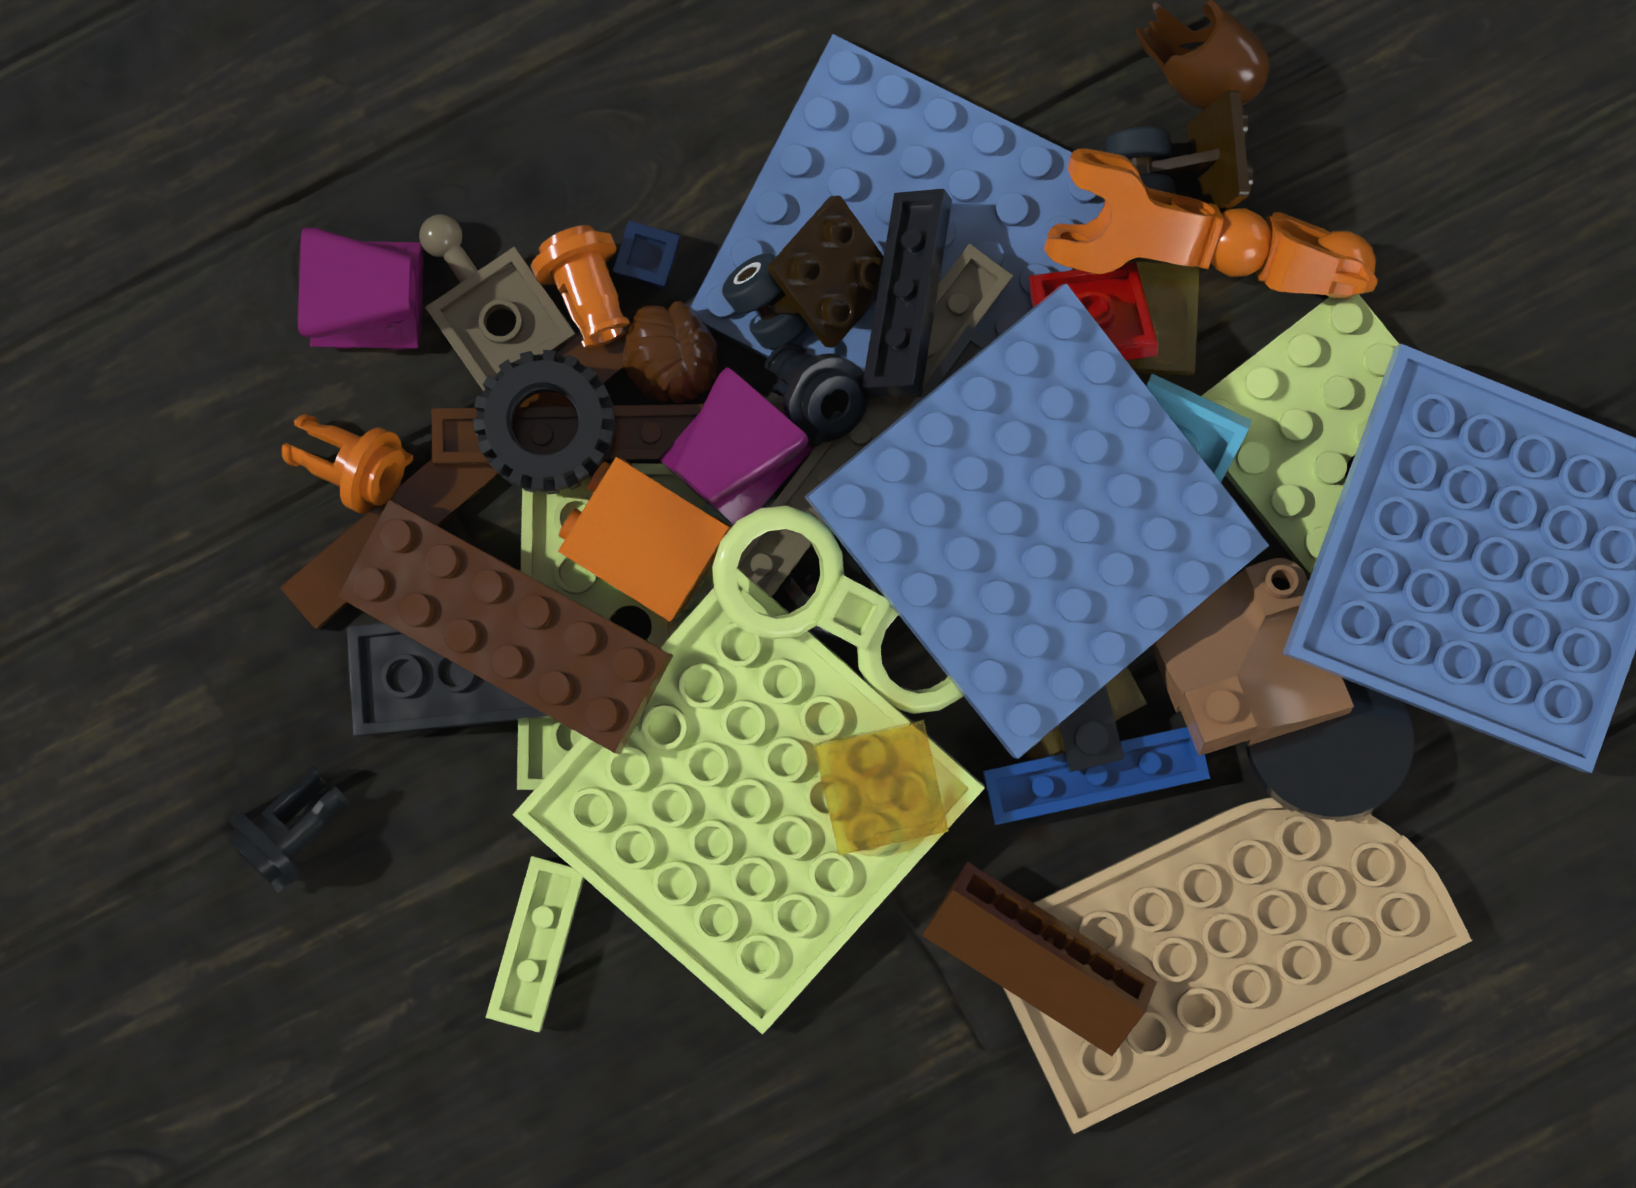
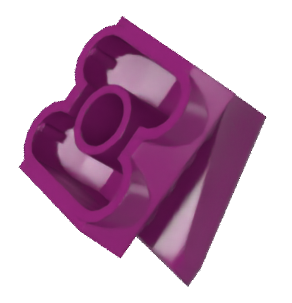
[298,228,424,351]
[659,368,813,525]

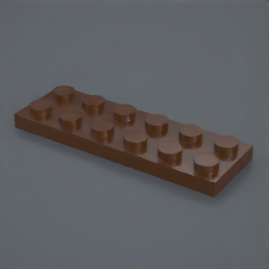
[337,500,673,754]

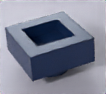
[613,220,681,291]

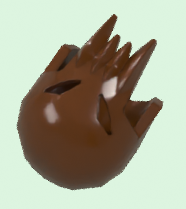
[1135,0,1270,110]

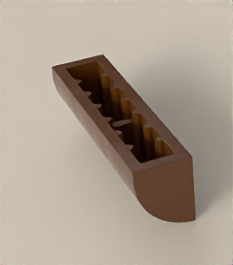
[922,862,1157,1056]

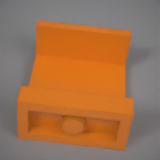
[558,457,732,622]

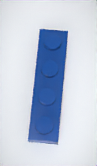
[982,727,1210,825]

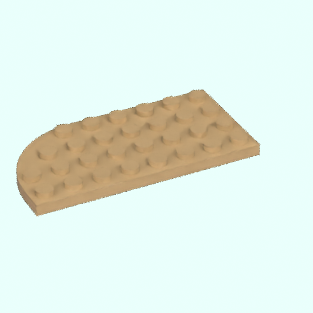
[1003,798,1472,1134]

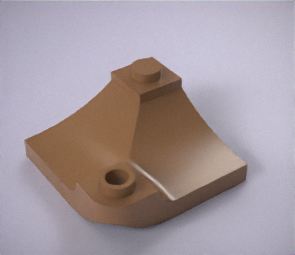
[1150,558,1354,756]

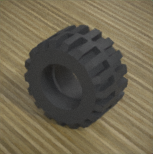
[473,350,616,495]

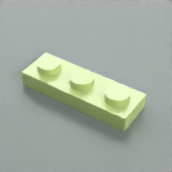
[486,856,584,1032]

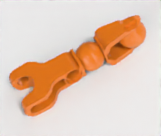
[1043,149,1377,299]

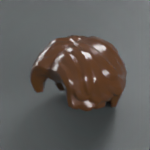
[622,301,719,405]

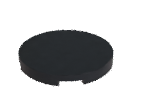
[1246,678,1414,822]

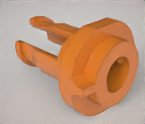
[531,225,630,348]
[282,414,413,514]

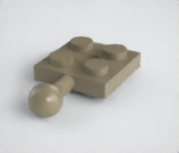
[419,214,576,391]

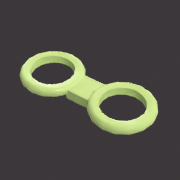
[712,506,963,714]

